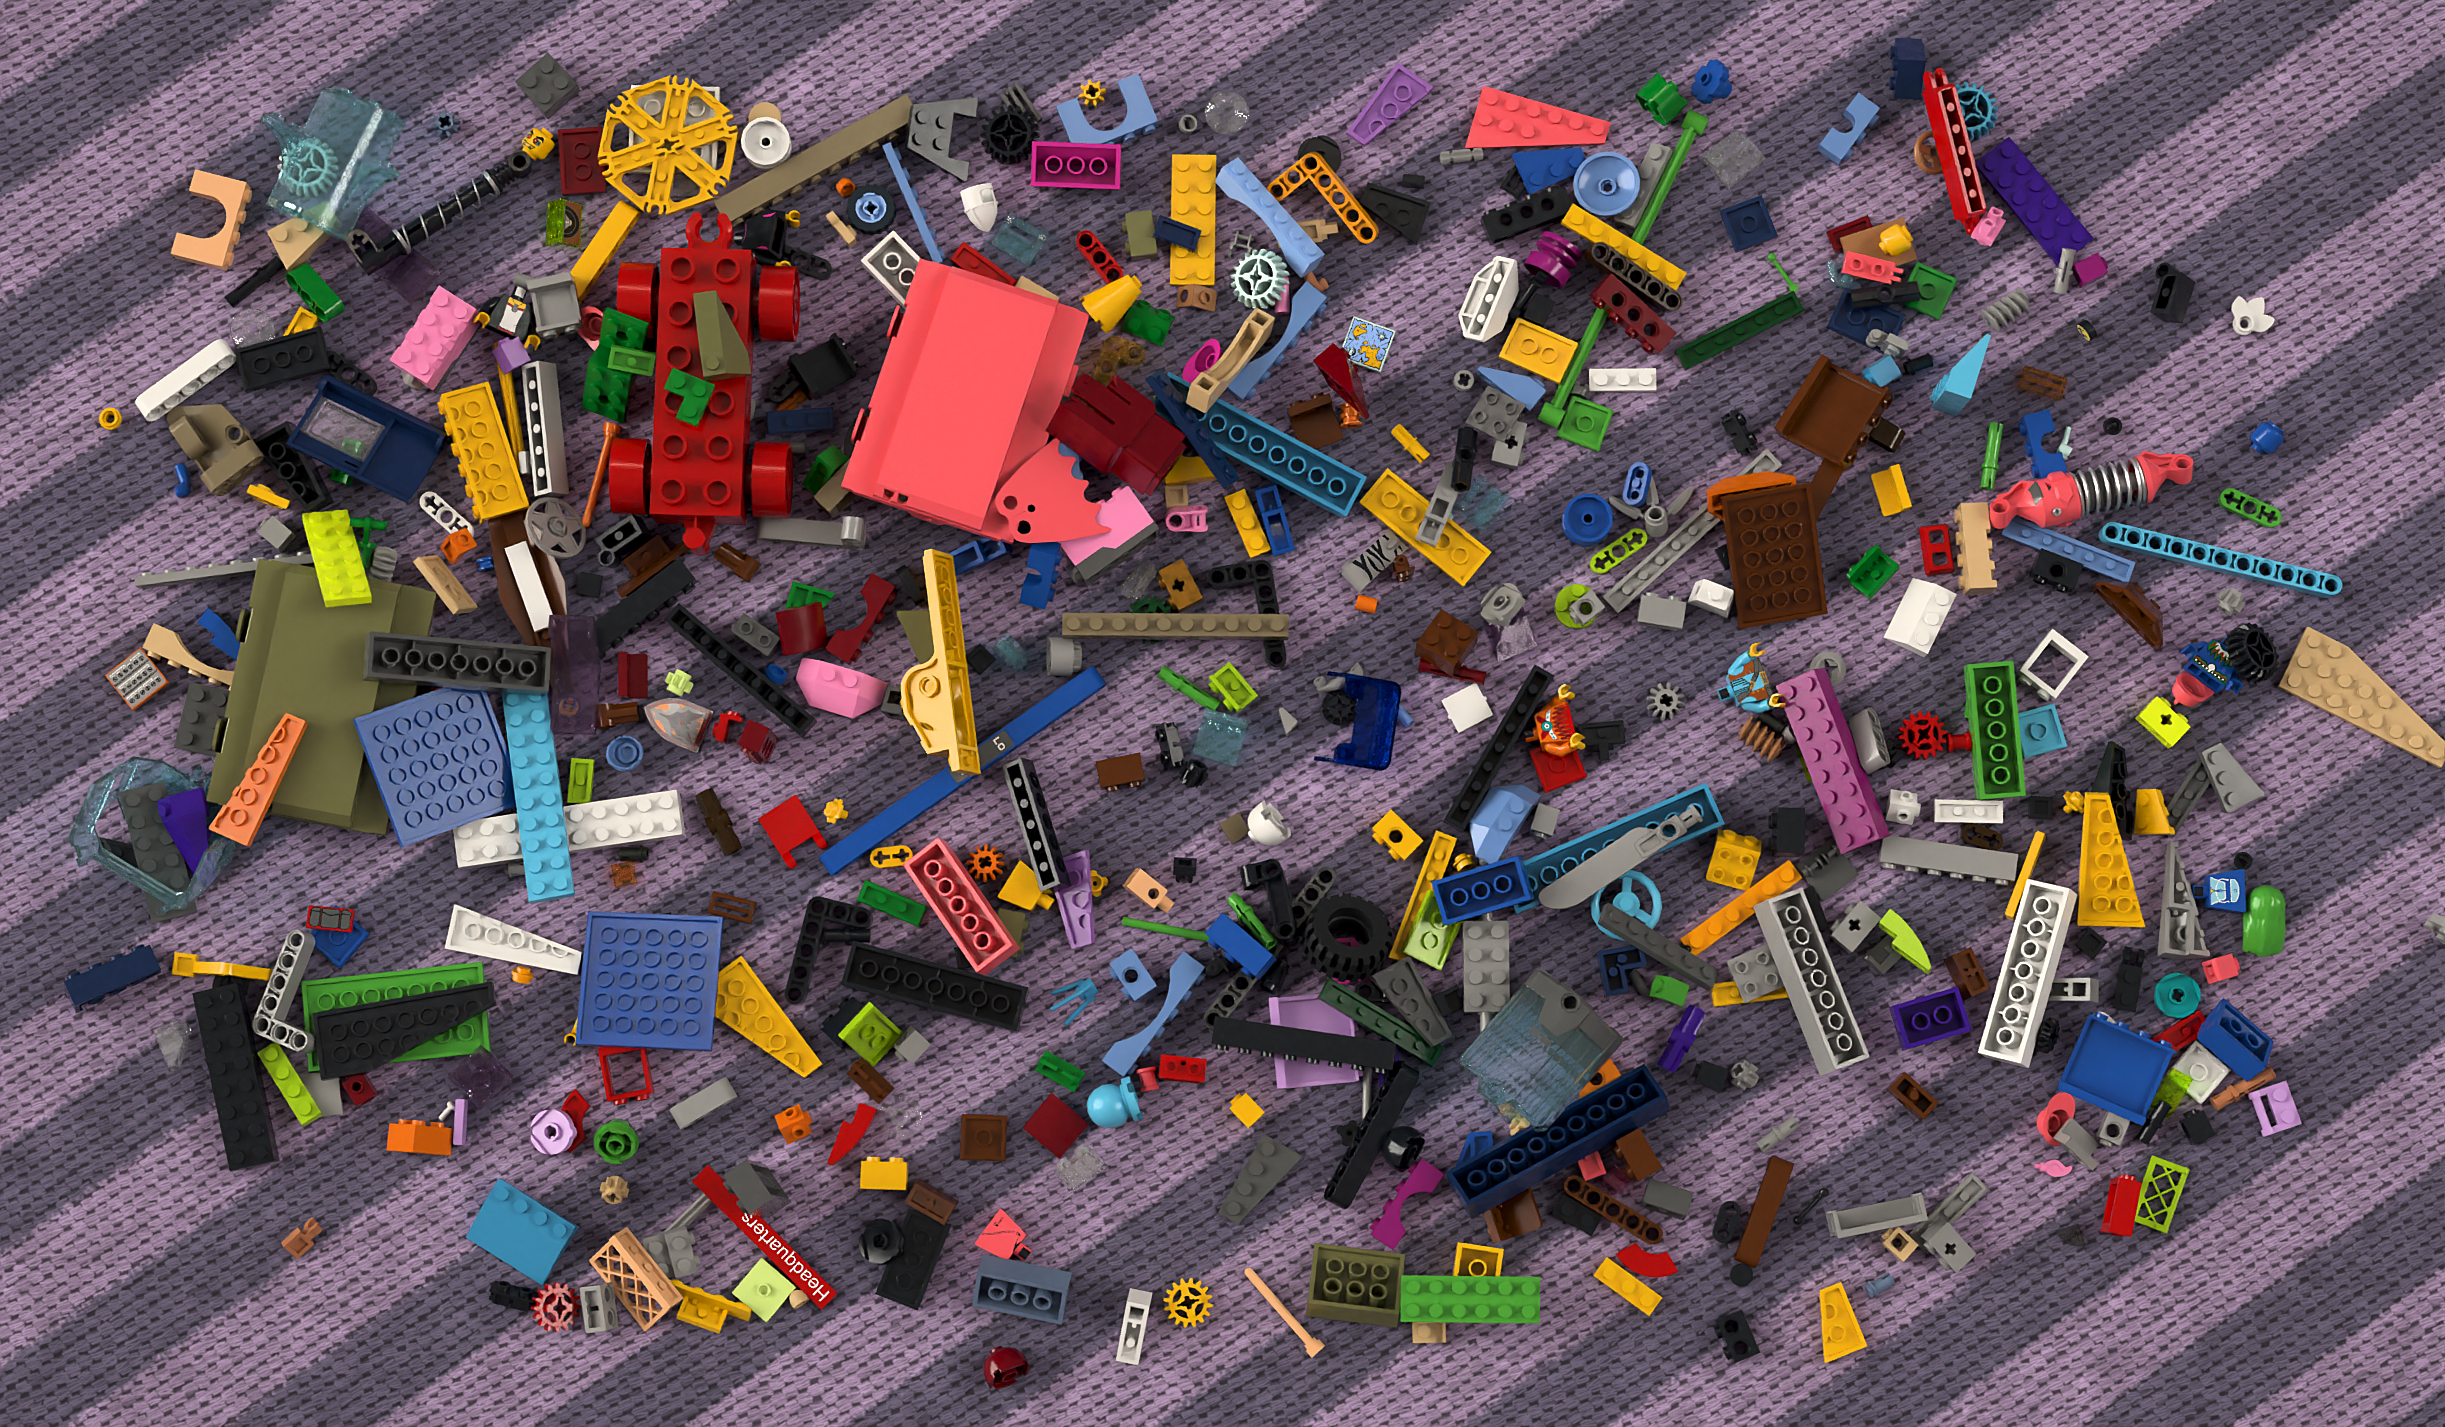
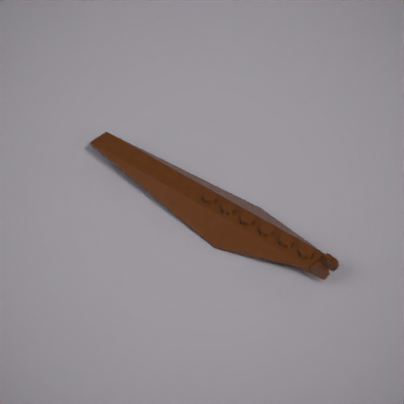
[488,487,574,698]

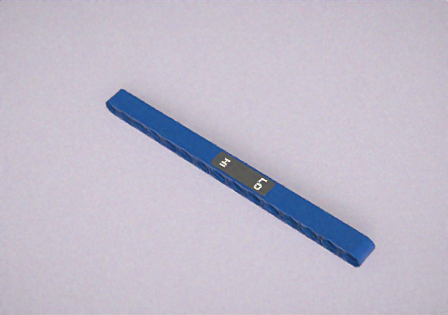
[819,666,1107,877]

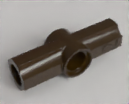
[695,788,742,857]

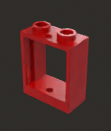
[598,1047,655,1106]
[1159,1054,1207,1084]
[2100,1174,2142,1237]

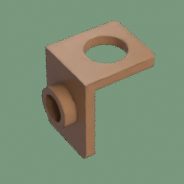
[1176,284,1217,312]

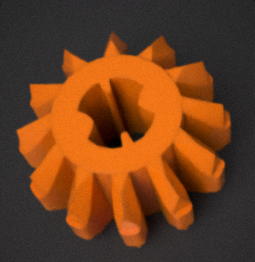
[966,844,1005,883]

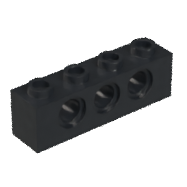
[1480,186,1572,246]

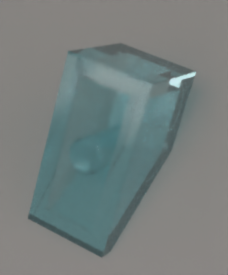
[992,632,1029,673]

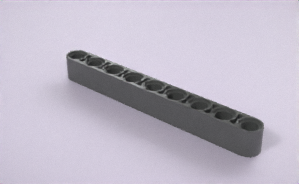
[1204,866,1336,1030]

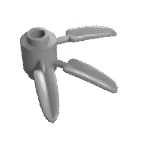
[1609,477,1693,537]

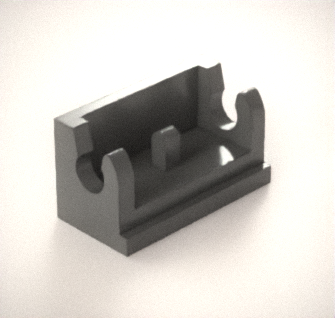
[1863,934,1902,976]
[1640,1178,1694,1220]

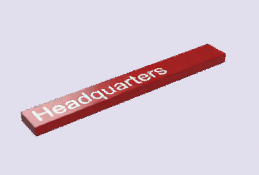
[692,1165,837,1310]

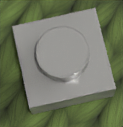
[518,451,533,476]

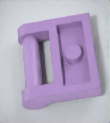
[2247,1081,2302,1137]

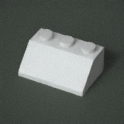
[1883,578,1957,657]

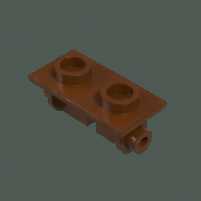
[1391,554,1415,583]
[846,1057,894,1104]

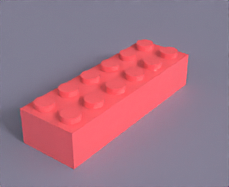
[903,837,1020,976]

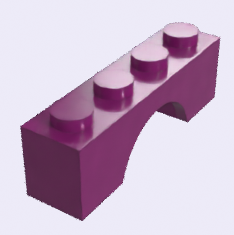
[1369,1159,1444,1250]

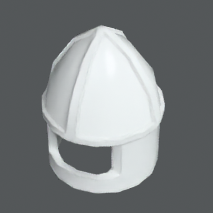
[960,183,998,232]

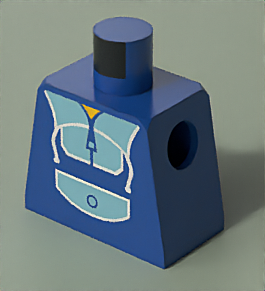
[2191,869,2246,914]

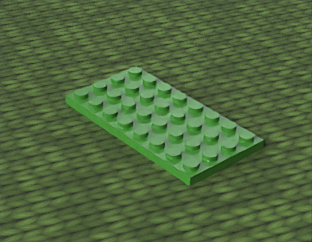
[301,962,491,1072]

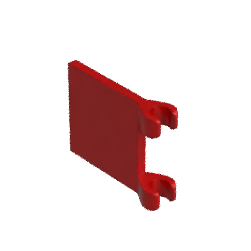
[758,795,828,869]

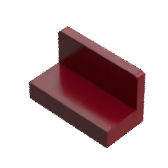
[618,651,648,699]

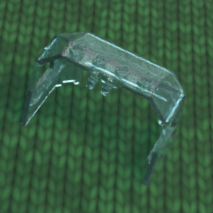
[68,756,239,914]

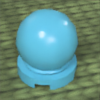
[1087,1076,1143,1128]

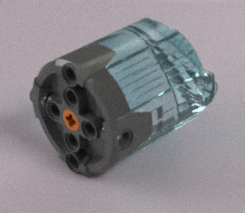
[1460,967,1624,1132]

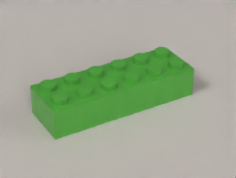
[1964,661,2026,800]
[1400,1275,1540,1323]

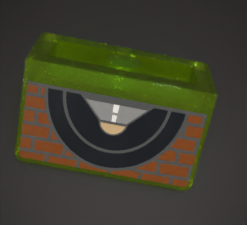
[545,199,582,247]

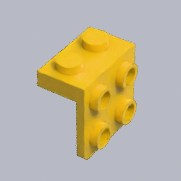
[1706,829,1762,891]

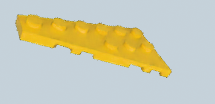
[2076,792,2145,927]
[715,956,823,1078]

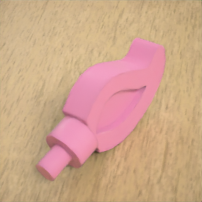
[2034,1160,2072,1177]

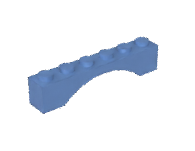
[1225,281,1327,403]
[1102,951,1206,1077]

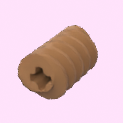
[1738,715,1788,763]

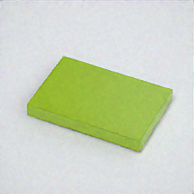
[1401,890,1463,971]
[838,1002,903,1067]

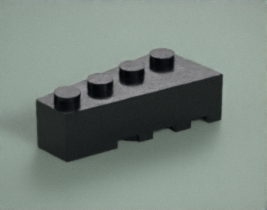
[253,421,334,512]

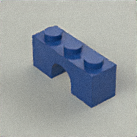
[2018,409,2067,479]
[1019,542,1063,609]

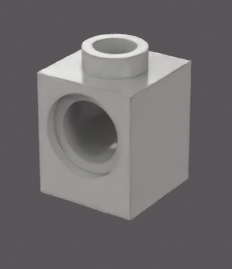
[258,515,296,552]
[1569,590,1605,627]
[1529,803,1560,840]
[893,1026,931,1064]
[2095,1112,2130,1148]

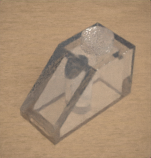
[153,1019,192,1073]

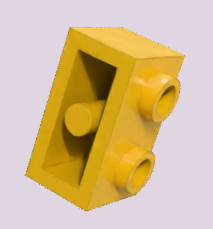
[860,1157,908,1190]

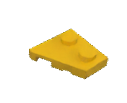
[247,484,290,510]
[2134,789,2175,835]

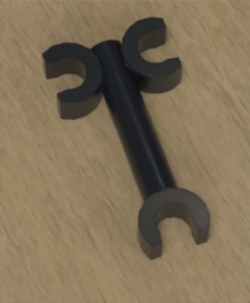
[1508,268,1549,320]

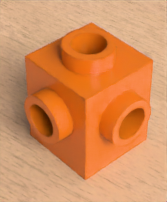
[775,1104,813,1144]

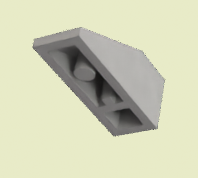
[2047,978,2099,1003]

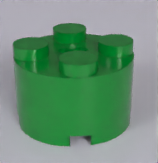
[1635,73,1688,126]

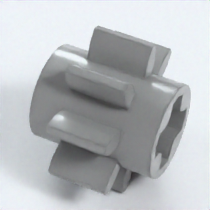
[2216,588,2245,616]
[1730,1060,1759,1090]

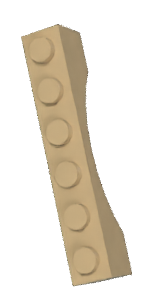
[1186,308,1275,413]
[142,623,234,690]

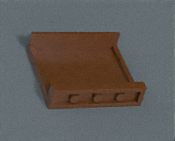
[1774,354,1893,470]

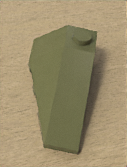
[693,290,751,382]

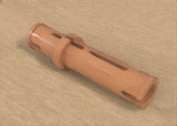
[2210,1065,2276,1111]

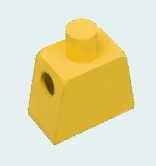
[997,860,1055,912]

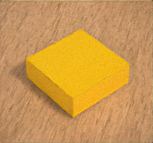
[171,952,199,978]

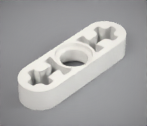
[420,492,474,537]

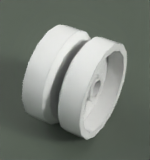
[741,117,792,171]

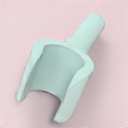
[2056,426,2073,459]

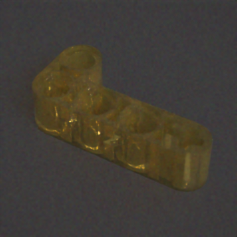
[1084,336,1145,409]

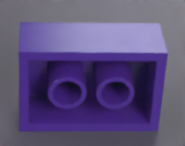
[1889,987,1971,1051]

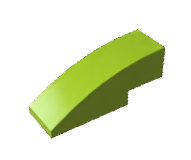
[1879,909,1931,975]

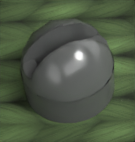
[1570,382,1590,400]

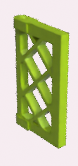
[2134,1155,2190,1234]

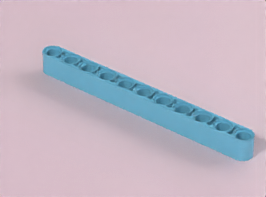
[2098,522,2342,598]

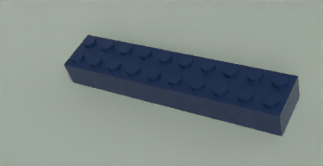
[1446,1064,1670,1219]

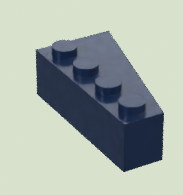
[64,944,161,1013]

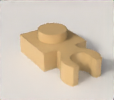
[826,211,857,249]

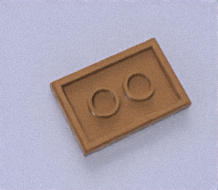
[1839,217,1917,280]

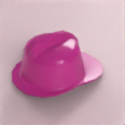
[1182,339,1225,384]

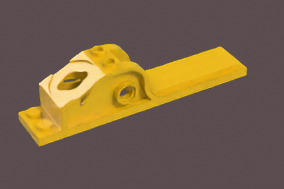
[901,549,981,776]

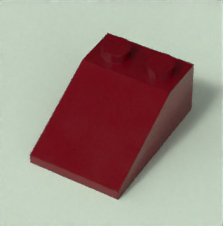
[1313,343,1369,420]

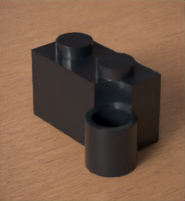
[2150,262,2196,323]
[596,514,652,568]

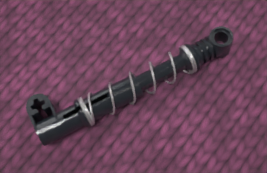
[347,150,532,276]

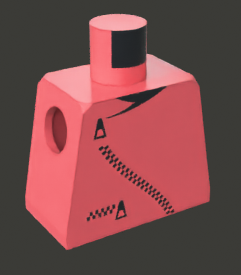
[974,1209,1032,1261]

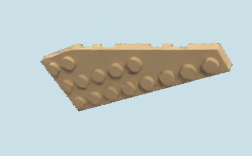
[2277,627,2445,768]

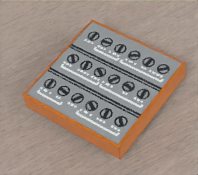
[105,647,170,711]

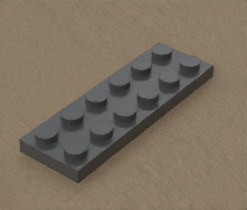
[119,781,198,924]

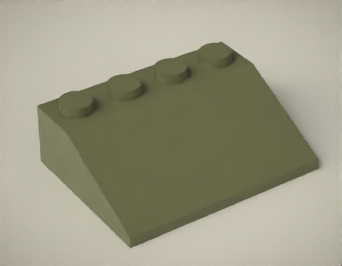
[1306,1243,1405,1328]

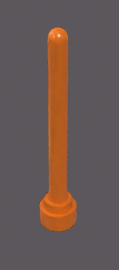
[582,422,622,527]

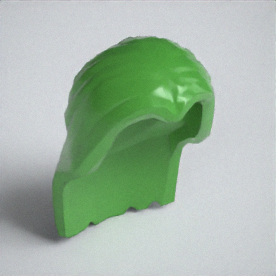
[2242,885,2286,957]

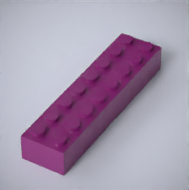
[1776,668,1890,854]

